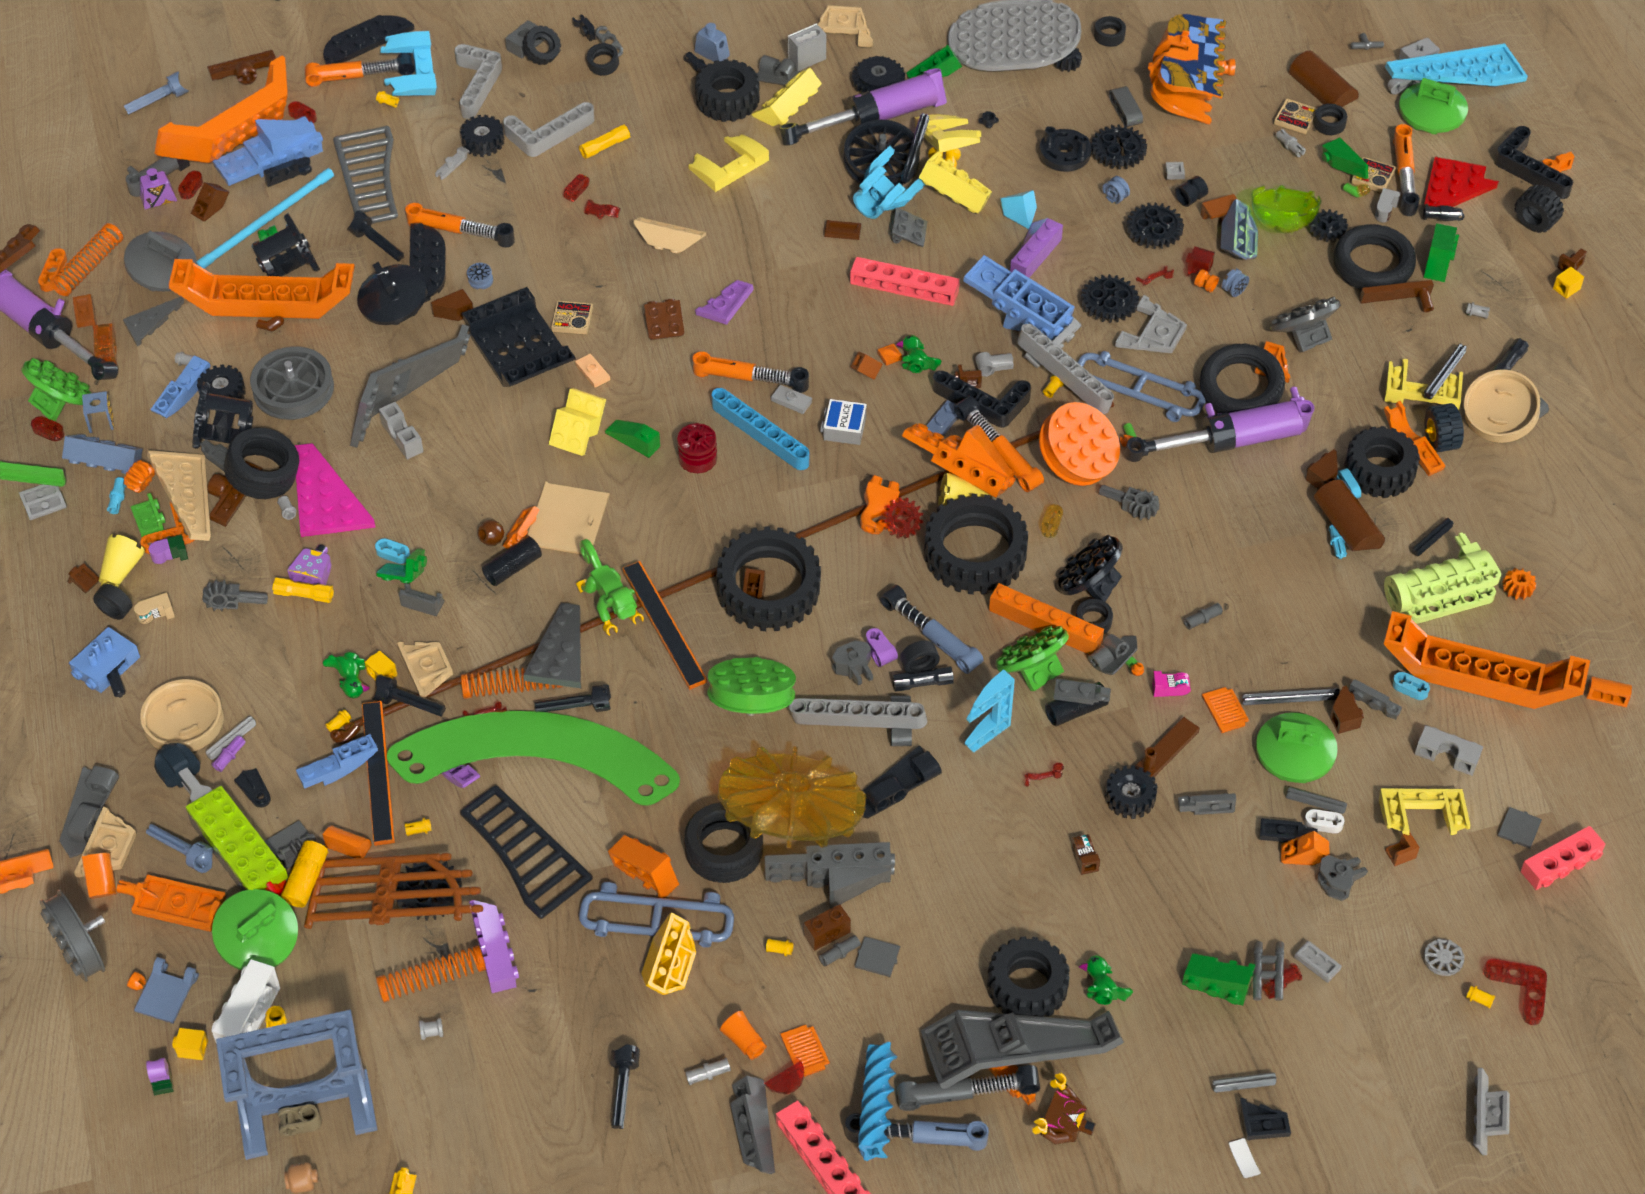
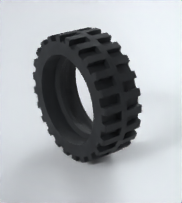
[924,494,1028,595]
[717,526,821,632]

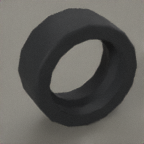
[1094,16,1126,47]
[587,43,619,76]
[1314,104,1347,135]
[93,584,133,620]
[1076,599,1113,635]
[900,640,940,673]

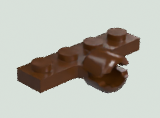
[207,50,276,85]
[207,461,263,527]

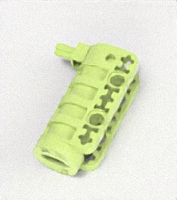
[1384,533,1501,624]

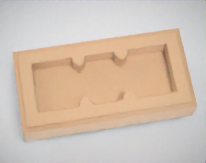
[575,353,610,388]

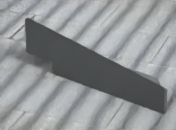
[730,1076,775,1174]

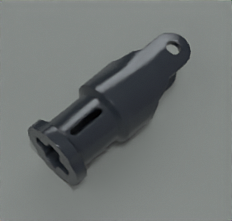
[1423,204,1465,221]

